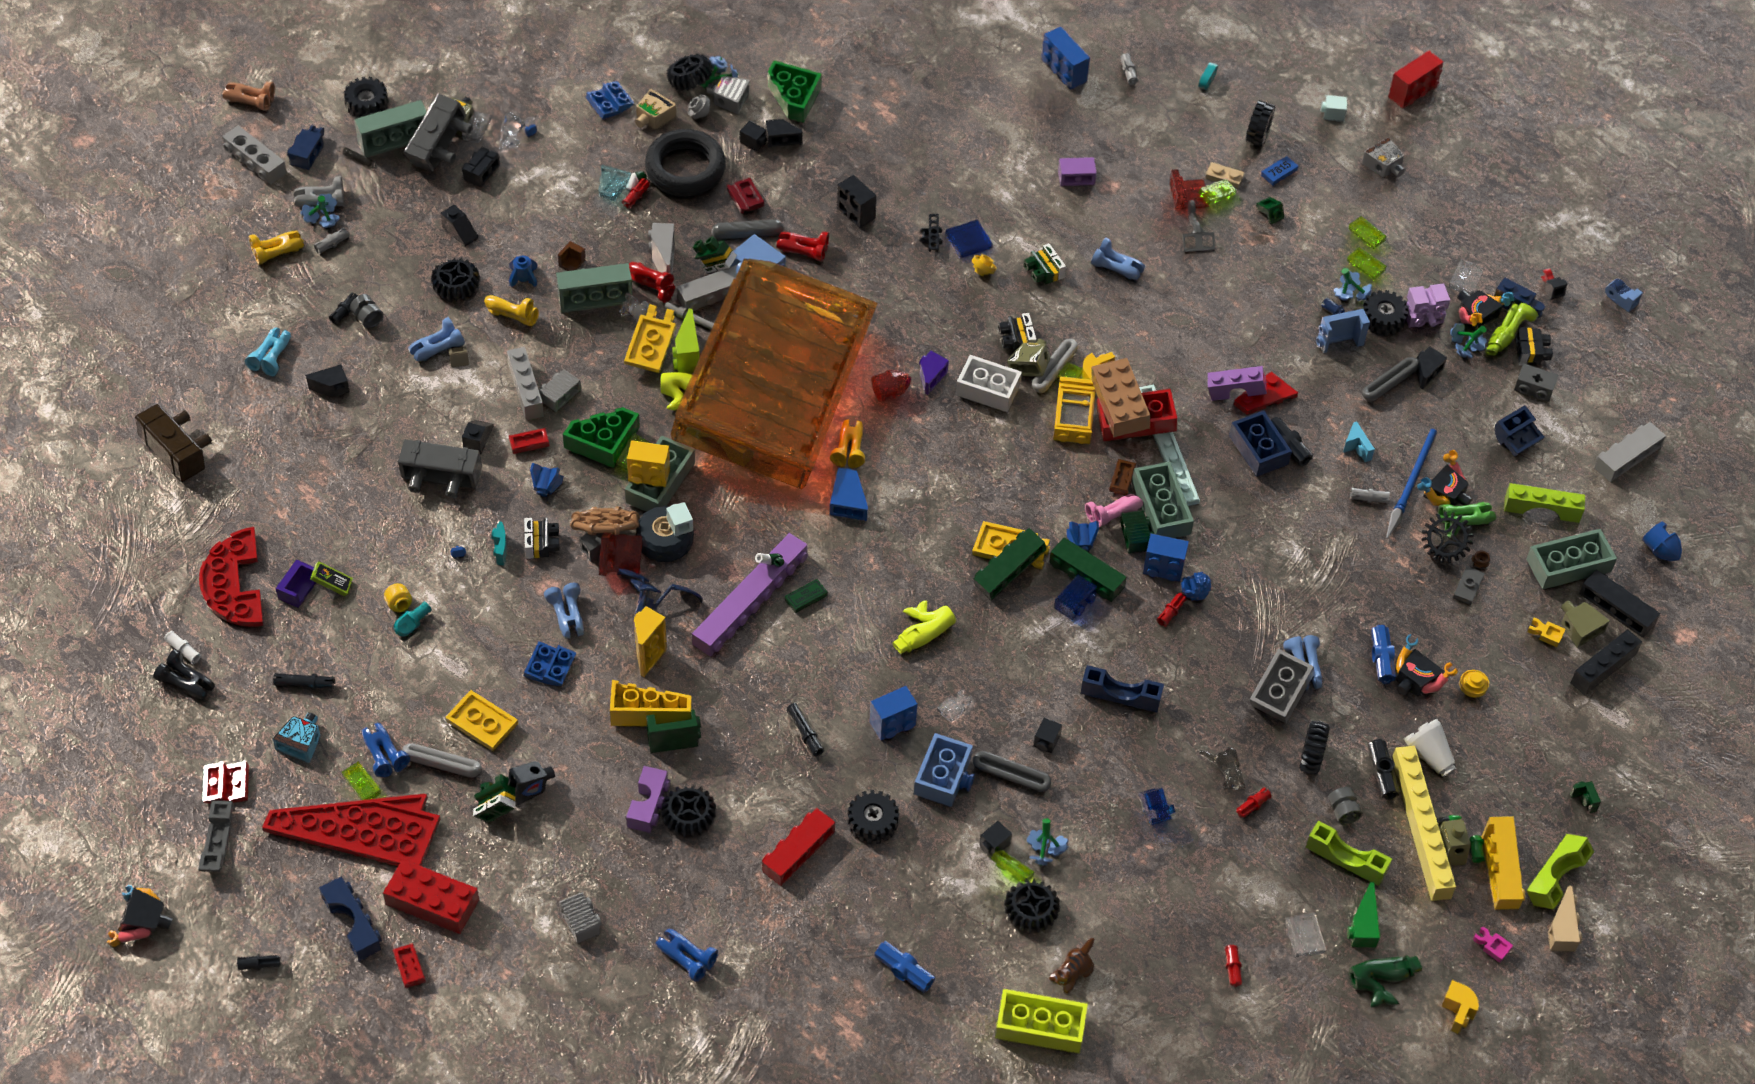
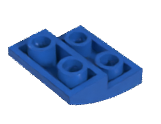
[586,81,634,119]
[523,641,576,686]

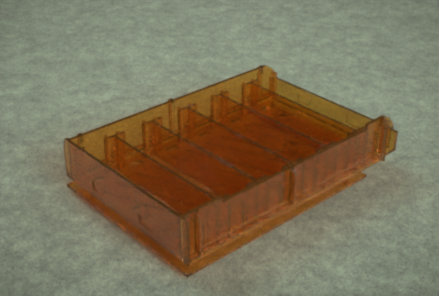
[671,258,878,489]

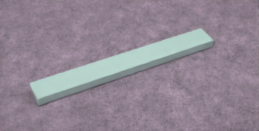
[1139,385,1200,506]

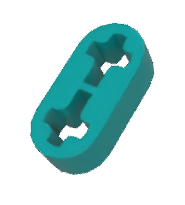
[1198,62,1218,90]

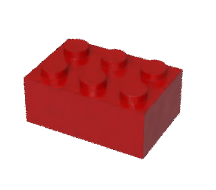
[1388,50,1444,109]

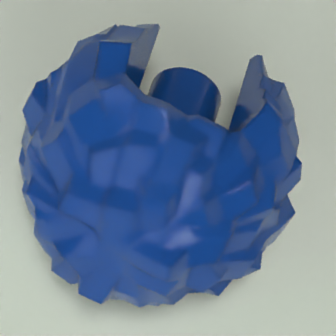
[1181,571,1211,601]

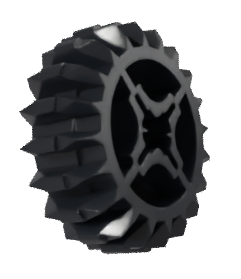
[666,54,712,91]
[431,257,480,302]
[1421,512,1474,563]
[1299,720,1330,775]
[661,784,716,838]
[1004,878,1060,934]

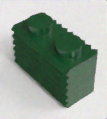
[1120,511,1153,554]

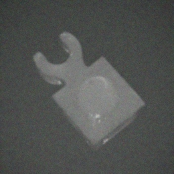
[937,689,972,723]

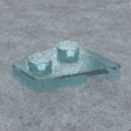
[598,165,631,201]

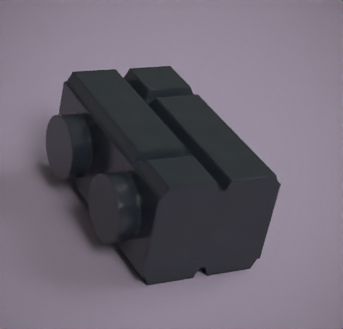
[462,146,500,187]

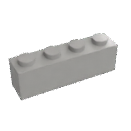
[677,265,745,311]
[507,347,544,420]
[1594,422,1666,482]

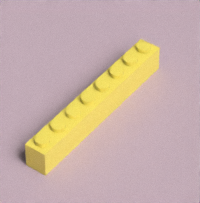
[1392,746,1456,901]

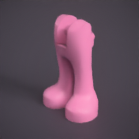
[1085,494,1143,527]

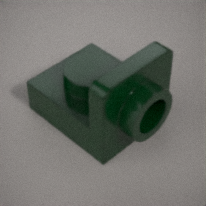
[1256,197,1285,224]
[1569,781,1601,813]

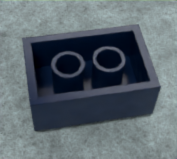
[1229,411,1292,477]

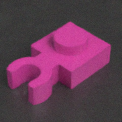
[1473,927,1513,963]

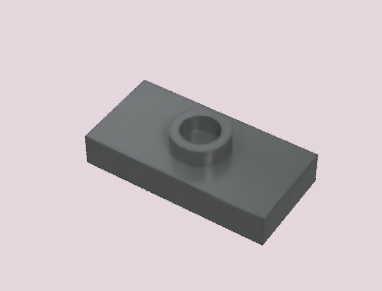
[1453,566,1485,605]

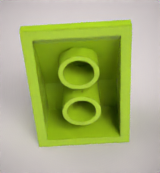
[672,309,700,375]

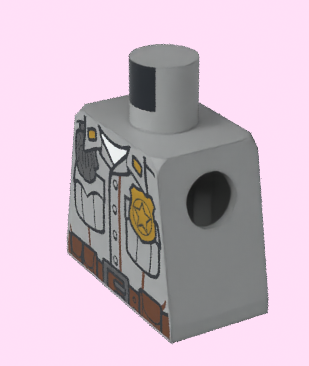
[1362,137,1405,177]

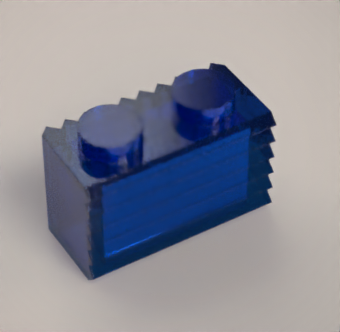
[1054,575,1097,620]

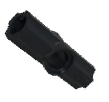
[1271,416,1313,467]
[1368,739,1400,800]

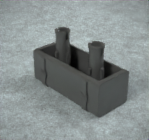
[404,93,473,173]
[398,439,482,499]

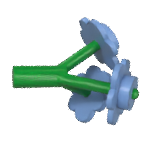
[701,56,739,89]
[300,194,340,228]
[1334,268,1372,301]
[1450,323,1487,358]
[1027,818,1069,866]

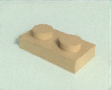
[1205,162,1244,189]

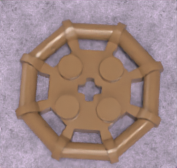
[570,506,640,535]

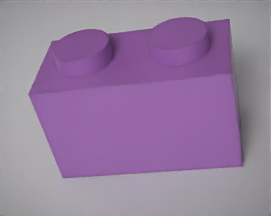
[1058,157,1096,186]

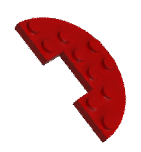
[199,527,263,627]

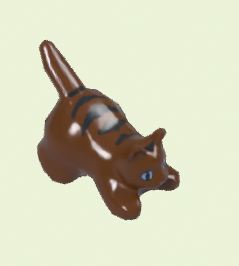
[1049,938,1095,993]

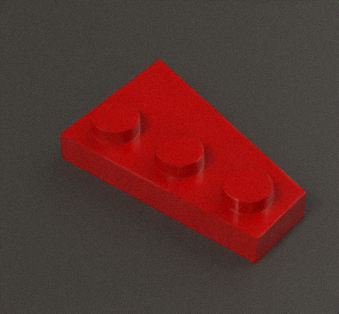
[1233,371,1298,415]

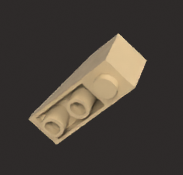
[1548,886,1582,952]

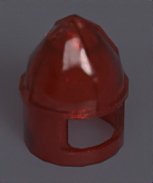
[871,370,912,402]

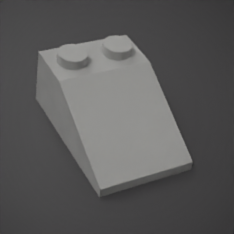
[648,223,675,274]

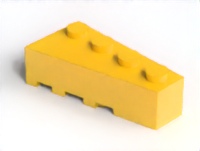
[610,680,692,726]
[1481,816,1525,910]

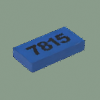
[1261,156,1299,186]

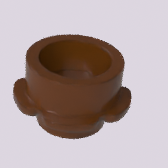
[1471,550,1490,568]

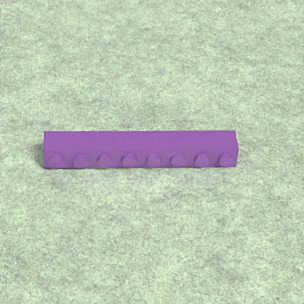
[692,533,808,657]

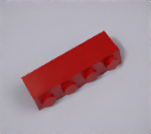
[762,808,835,886]

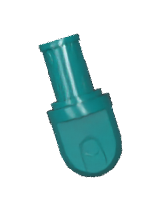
[394,601,432,636]

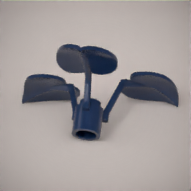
[617,569,703,614]

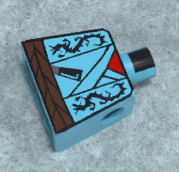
[273,712,320,763]

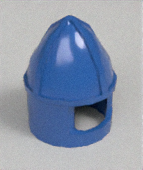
[1642,521,1682,561]

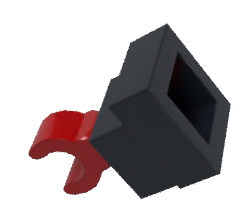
[1541,268,1568,300]

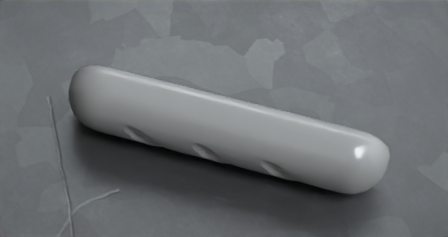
[1032,339,1078,393]
[402,743,482,778]

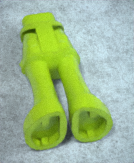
[1485,303,1538,355]

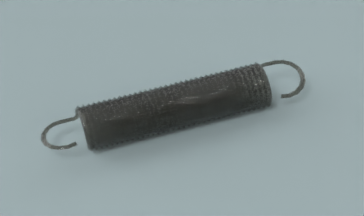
[338,147,376,168]

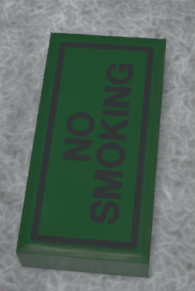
[785,579,828,613]

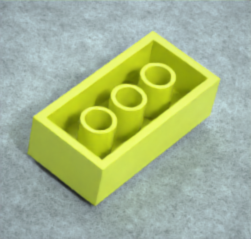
[995,989,1088,1054]

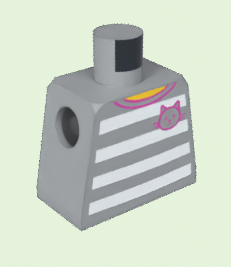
[707,76,750,114]

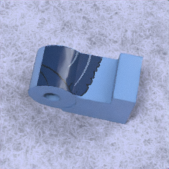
[1605,279,1643,312]

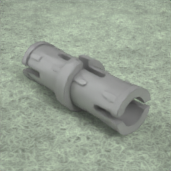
[1120,53,1138,85]
[313,227,350,255]
[1350,487,1390,504]

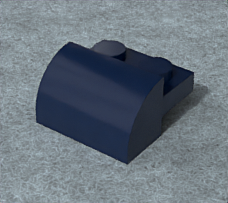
[1494,405,1545,457]

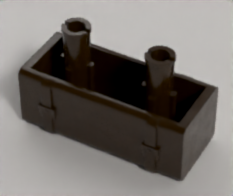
[135,404,212,482]

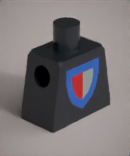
[508,761,555,806]

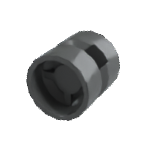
[350,294,384,328]
[1328,787,1363,825]

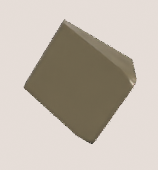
[448,346,469,367]

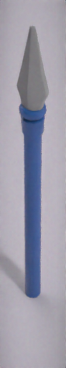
[1386,429,1437,539]

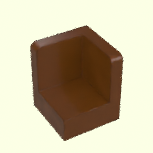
[558,241,586,271]

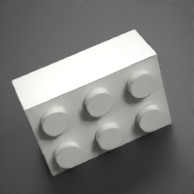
[956,355,1022,412]

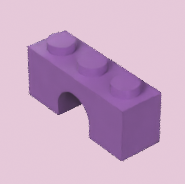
[1208,366,1267,401]
[626,766,670,833]

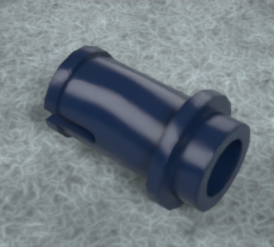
[1321,297,1345,315]

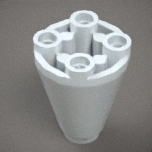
[1404,719,1456,777]

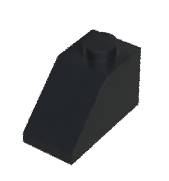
[765,119,803,147]
[440,204,479,247]
[1417,346,1447,389]
[305,364,350,397]
[462,420,494,455]

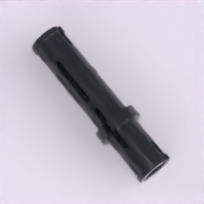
[273,673,335,690]
[786,703,824,757]

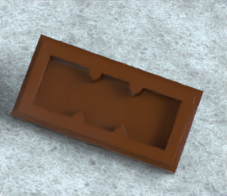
[1109,459,1136,496]

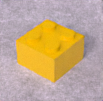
[627,440,670,487]

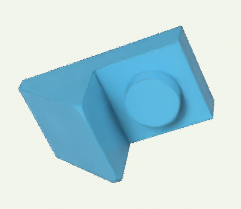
[1343,422,1375,462]

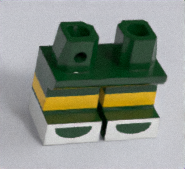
[692,236,737,274]
[1023,243,1066,285]
[473,774,515,823]

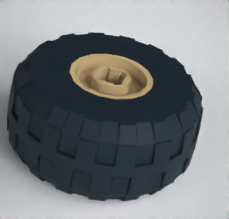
[636,506,694,562]

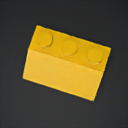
[634,606,667,677]

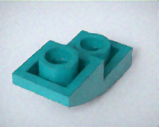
[491,521,507,566]

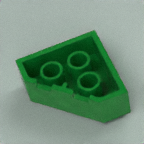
[768,60,822,123]
[563,407,640,468]

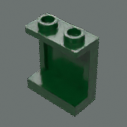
[646,709,701,754]

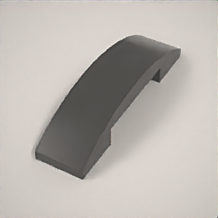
[198,801,233,872]

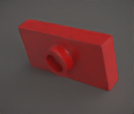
[508,428,550,454]
[393,943,426,989]

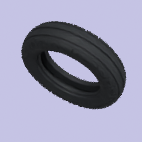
[645,129,726,197]

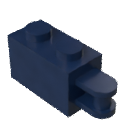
[287,125,325,170]
[1494,278,1545,318]

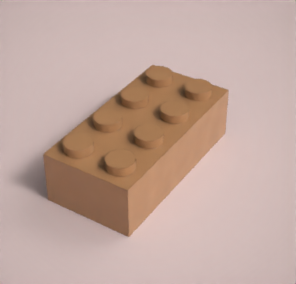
[1091,358,1150,437]

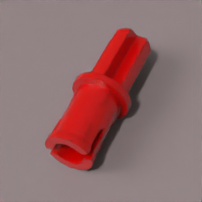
[622,178,650,209]
[1156,593,1186,627]
[1236,788,1272,818]
[1225,945,1242,987]

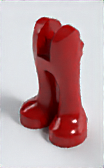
[776,231,829,262]
[629,262,675,303]

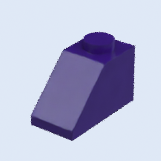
[919,350,949,395]

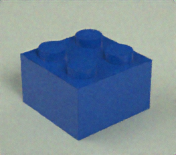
[1143,534,1189,582]
[870,686,918,740]

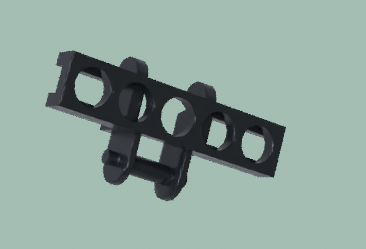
[919,214,942,252]

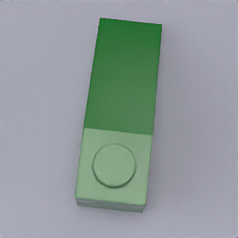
[1347,882,1380,948]

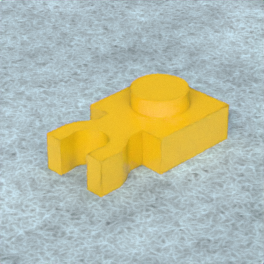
[1527,618,1566,647]

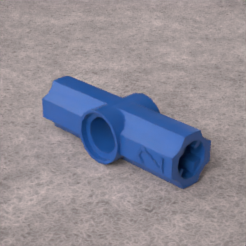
[1371,625,1396,684]
[874,941,935,993]

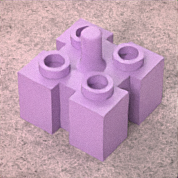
[1406,283,1450,327]

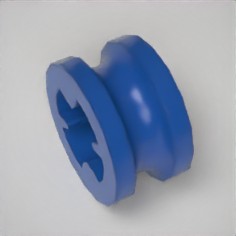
[959,771,975,791]

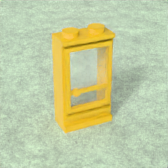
[1053,377,1096,444]

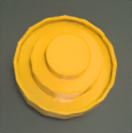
[971,254,997,276]
[1459,670,1489,698]

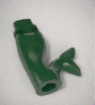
[1349,955,1422,1007]

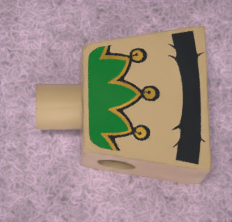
[635,89,676,129]

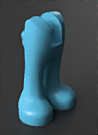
[245,328,291,376]

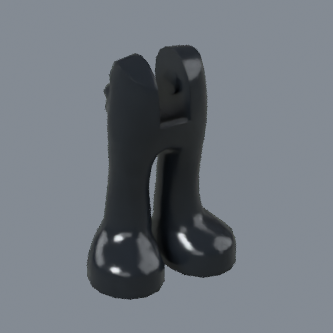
[153,649,215,700]

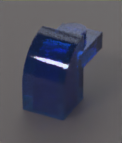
[1138,787,1176,825]

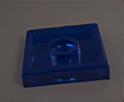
[945,219,993,258]

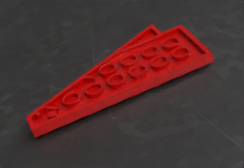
[262,794,441,866]

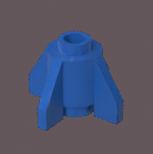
[509,256,538,287]
[530,463,564,497]
[1066,521,1099,552]

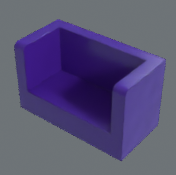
[276,559,316,608]

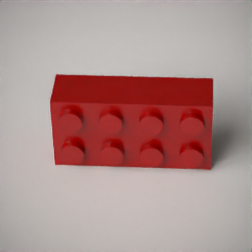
[1097,389,1177,441]
[383,859,479,934]

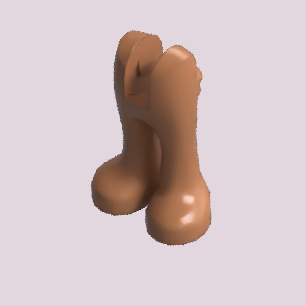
[222,82,275,111]

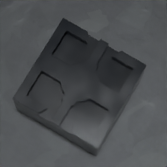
[837,175,877,229]

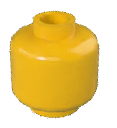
[384,583,412,612]

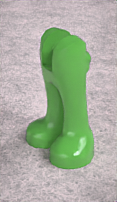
[1438,502,1496,537]

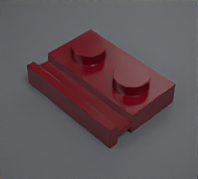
[727,178,764,214]

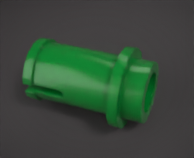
[1469,835,1485,863]

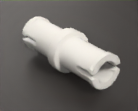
[164,631,201,664]

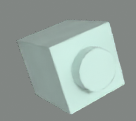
[1321,95,1347,121]
[666,502,693,537]

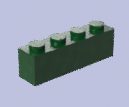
[973,528,1046,601]
[1049,537,1127,602]

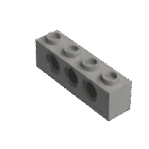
[222,125,287,184]

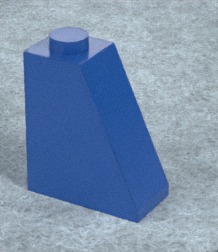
[829,468,868,521]

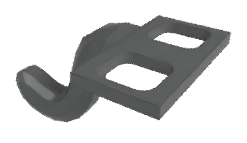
[1182,200,1215,252]

